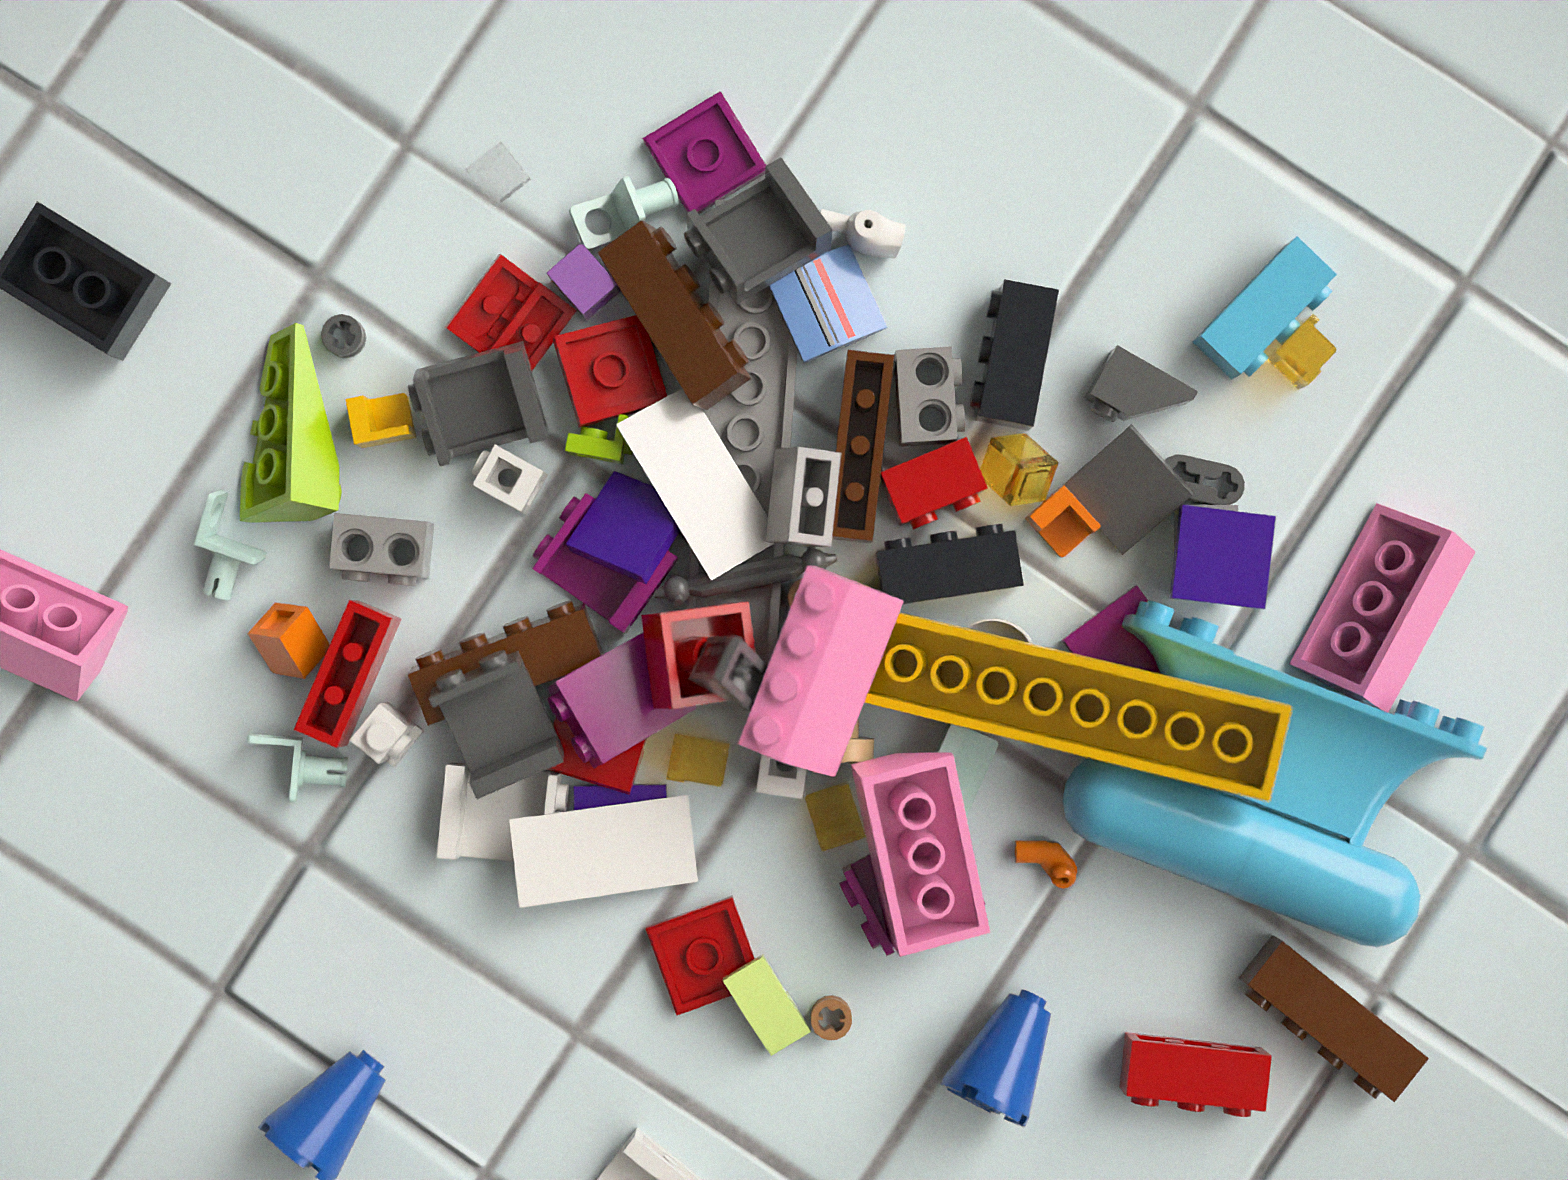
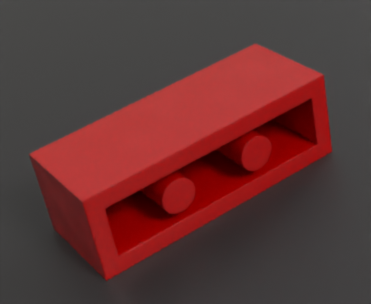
[293,600,402,748]
[1119,1032,1272,1117]

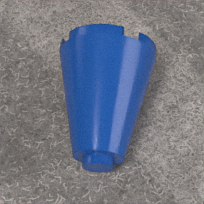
[940,989,1051,1128]
[258,1050,386,1180]

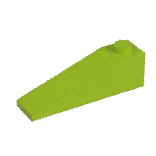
[240,323,342,523]

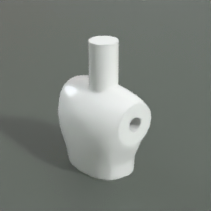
[820,209,905,258]

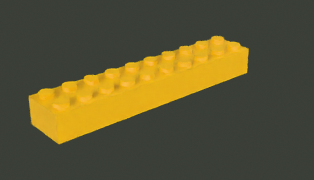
[864,612,1292,802]

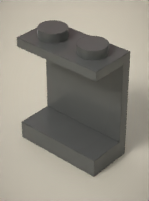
[429,650,564,799]

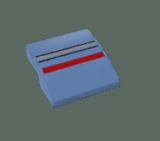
[769,244,887,364]

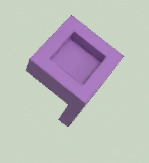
[547,244,621,321]

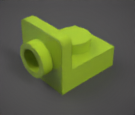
[565,414,633,465]

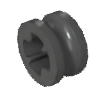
[321,314,367,358]

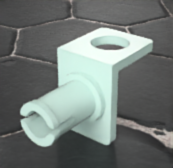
[569,176,678,250]
[194,490,267,600]
[247,733,348,803]

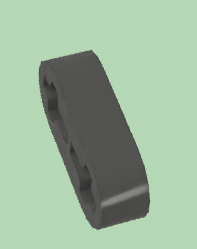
[1164,454,1245,505]

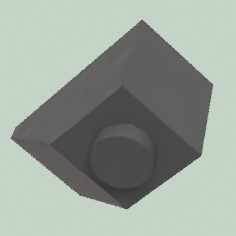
[1084,345,1198,422]

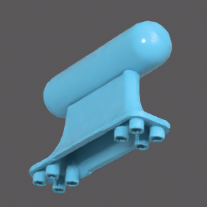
[1062,600,1487,947]

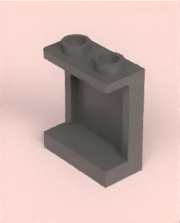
[684,157,832,304]
[408,341,548,466]

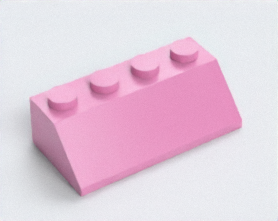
[1289,503,1475,713]
[0,550,128,702]
[738,565,904,777]
[851,752,990,957]

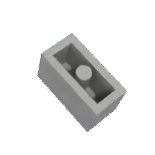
[765,447,841,547]

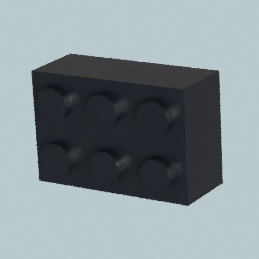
[0,201,171,361]

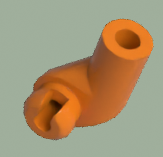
[1014,840,1078,889]

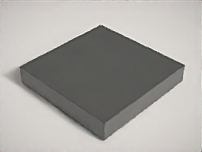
[1062,424,1194,555]

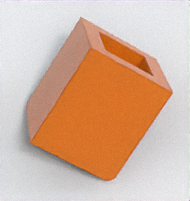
[1025,485,1101,557]
[247,602,330,679]

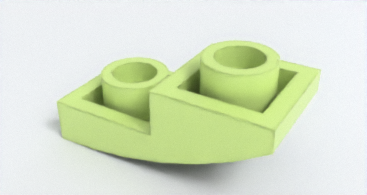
[723,954,811,1056]

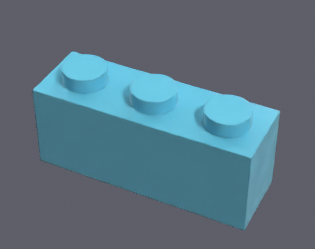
[1192,236,1337,380]

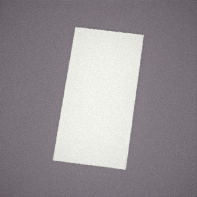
[616,389,774,580]
[509,795,698,908]

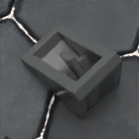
[688,636,768,712]

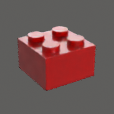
[641,601,756,710]

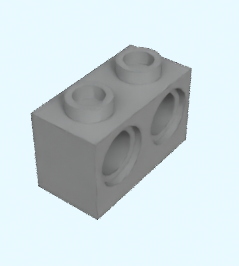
[894,346,965,447]
[329,513,434,586]

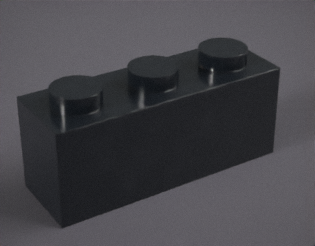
[969,279,1059,431]
[875,524,1024,604]

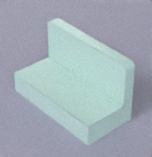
[934,723,998,818]

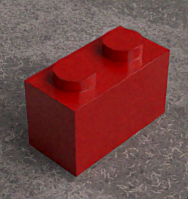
[880,437,988,530]

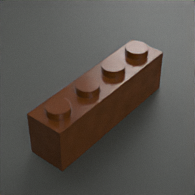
[597,220,751,410]
[832,350,894,544]
[407,600,604,726]
[1238,935,1429,1102]

